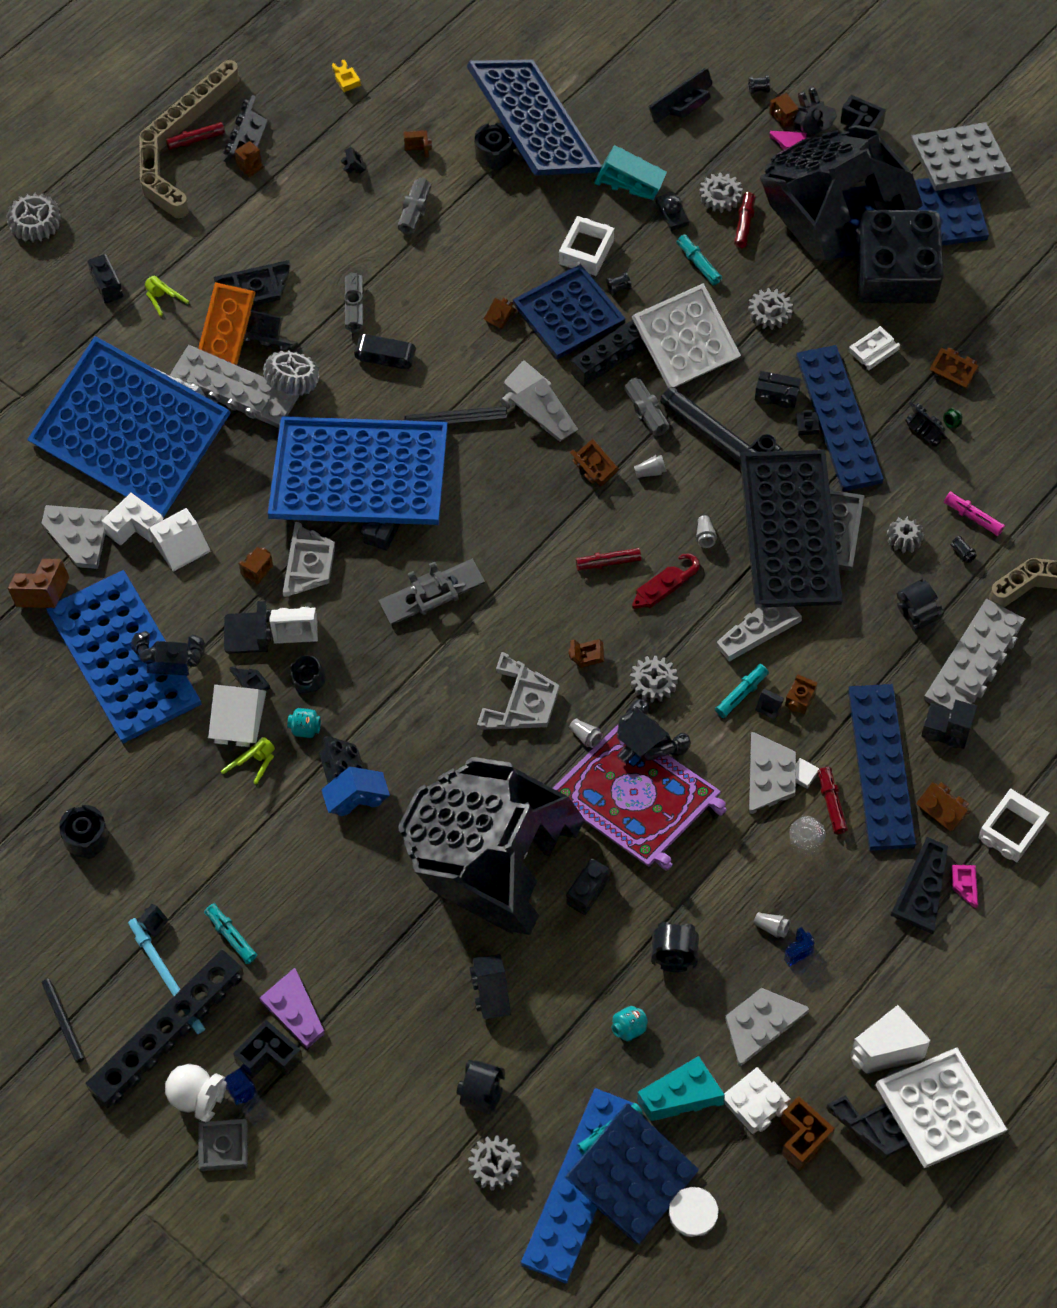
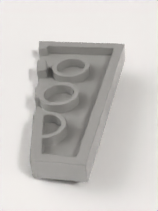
[717,607,802,661]

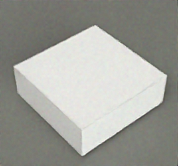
[795,758,819,789]

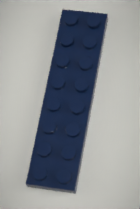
[796,345,883,492]
[848,684,916,851]

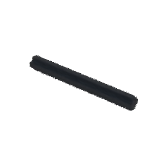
[404,406,507,423]

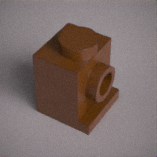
[769,93,799,127]
[235,141,264,177]
[239,547,273,584]
[785,674,818,714]

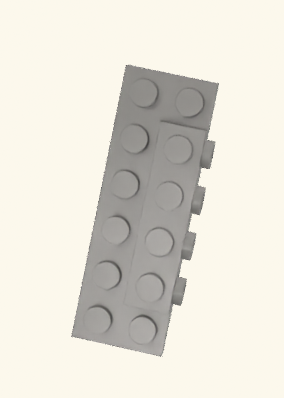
[169,345,299,428]
[924,599,1025,710]

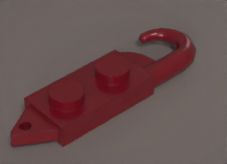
[632,553,700,609]

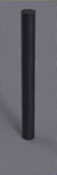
[41,979,84,1063]

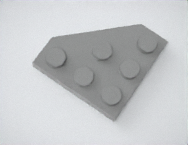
[42,505,109,569]

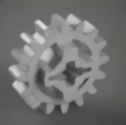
[699,173,743,212]
[748,288,793,330]
[630,656,678,702]
[468,1136,521,1190]

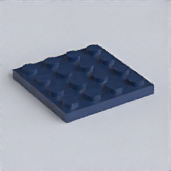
[513,264,625,360]
[565,1103,699,1244]

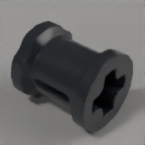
[748,75,770,94]
[606,272,632,296]

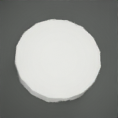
[669,1187,718,1237]

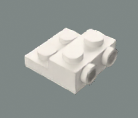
[724,1067,790,1134]

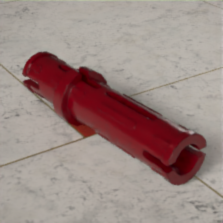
[166,122,225,151]
[734,192,756,248]
[575,547,641,571]
[817,767,848,834]

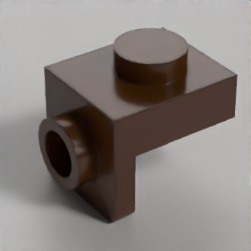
[403,130,432,158]
[484,297,517,330]
[569,639,604,668]

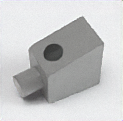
[501,360,551,409]

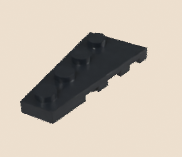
[891,837,948,935]

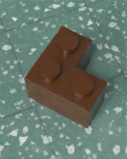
[8,559,70,608]
[780,1096,835,1171]

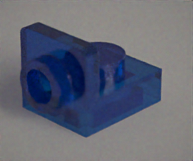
[784,927,815,967]
[224,1067,257,1105]

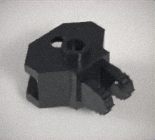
[793,87,837,135]

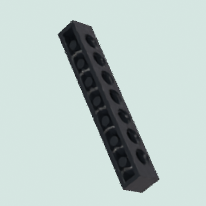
[85,949,244,1108]

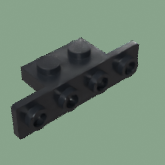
[649,68,713,123]
[223,95,268,163]
[244,310,298,350]

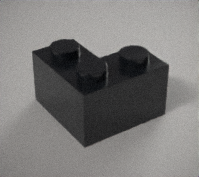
[840,95,886,131]
[921,699,977,749]
[469,954,511,1020]
[233,1020,303,1078]

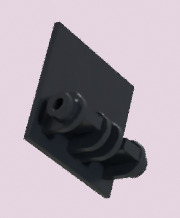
[905,401,947,446]

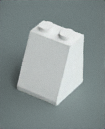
[208,685,266,747]
[850,1005,930,1074]

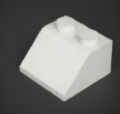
[149,508,210,572]
[270,607,318,644]

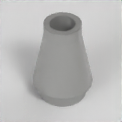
[634,455,666,478]
[696,516,717,548]
[569,718,603,748]
[754,912,790,938]

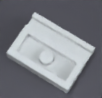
[849,326,900,371]

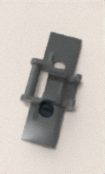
[378,558,485,625]

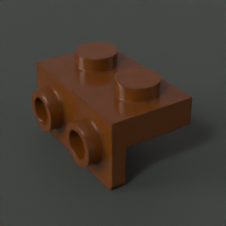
[570,438,620,486]
[916,782,972,832]

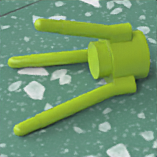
[145,276,189,316]
[221,737,275,784]

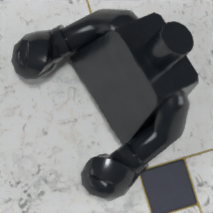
[131,631,206,676]
[617,699,691,765]

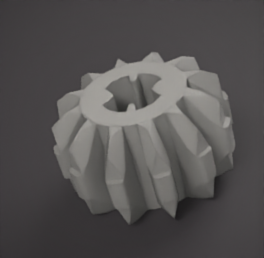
[887,516,924,554]

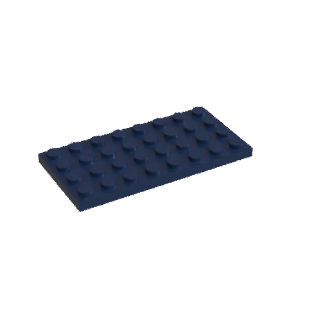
[467,60,602,176]
[835,178,989,258]

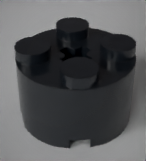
[474,122,514,171]
[896,579,944,631]
[59,805,109,859]
[651,922,699,972]
[456,1060,505,1115]

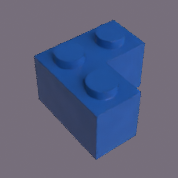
[321,767,390,816]

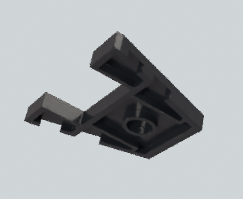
[826,1066,910,1159]

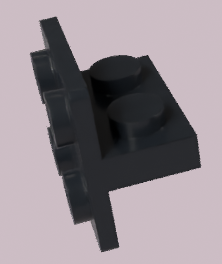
[319,736,364,784]

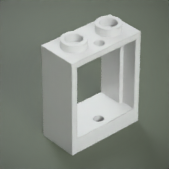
[559,216,614,276]
[978,788,1049,862]

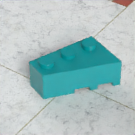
[594,145,667,200]
[637,1056,725,1121]

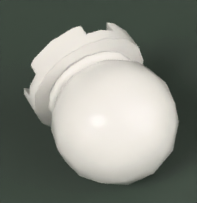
[165,1064,227,1122]

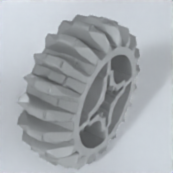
[7,193,61,243]
[263,350,319,396]

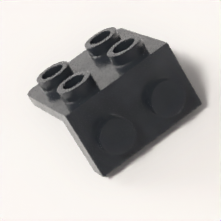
[224,601,272,654]

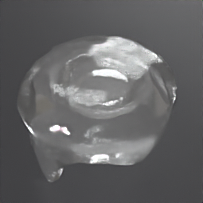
[789,816,826,856]

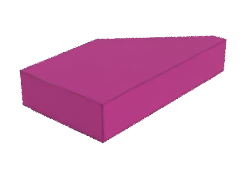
[770,131,806,150]
[951,865,978,908]

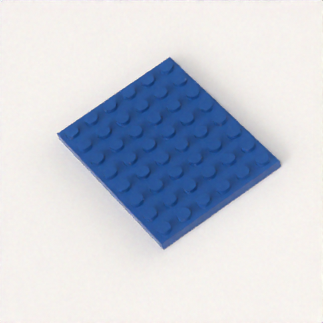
[27,336,231,518]
[268,417,448,525]

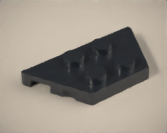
[214,260,290,306]

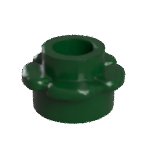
[943,408,963,428]

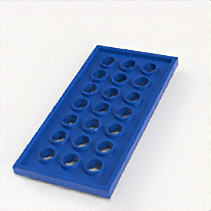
[46,570,202,744]

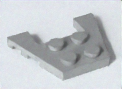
[477,652,559,730]

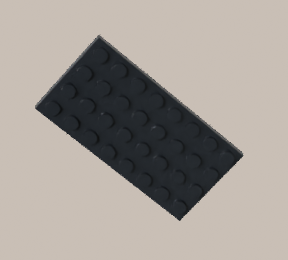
[740,450,843,608]

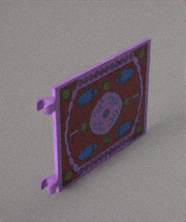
[553,725,726,871]

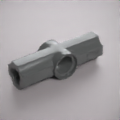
[398,178,431,235]
[344,273,364,332]
[625,378,669,436]

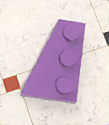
[260,968,325,1049]

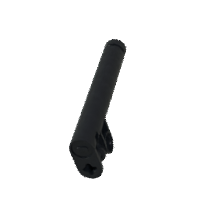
[660,387,783,465]

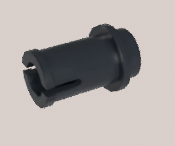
[950,536,977,563]

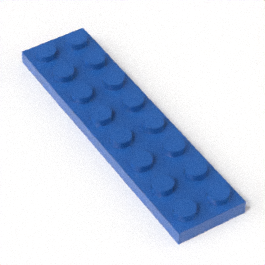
[521,1088,639,1284]

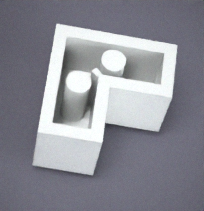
[102,493,163,545]

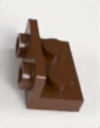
[930,348,980,389]

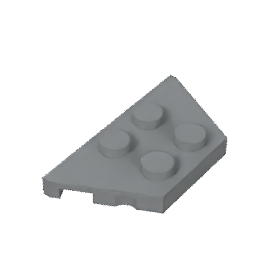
[283,522,335,597]
[749,732,796,814]
[726,988,809,1067]

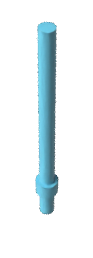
[128,918,205,1034]

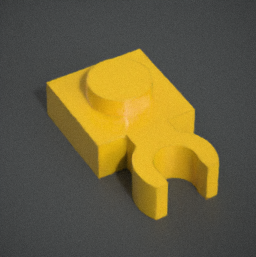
[332,60,361,92]

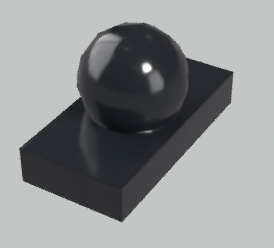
[656,192,689,231]

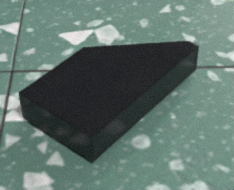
[229,666,270,691]

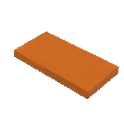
[198,282,255,365]

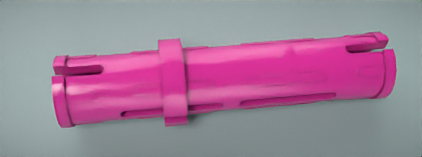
[944,491,1005,537]

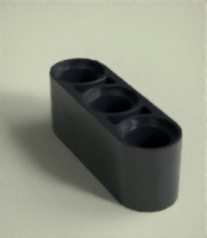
[354,334,416,369]

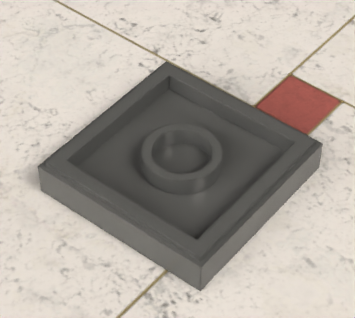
[198,1119,248,1171]

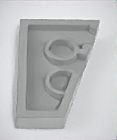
[509,378,578,442]

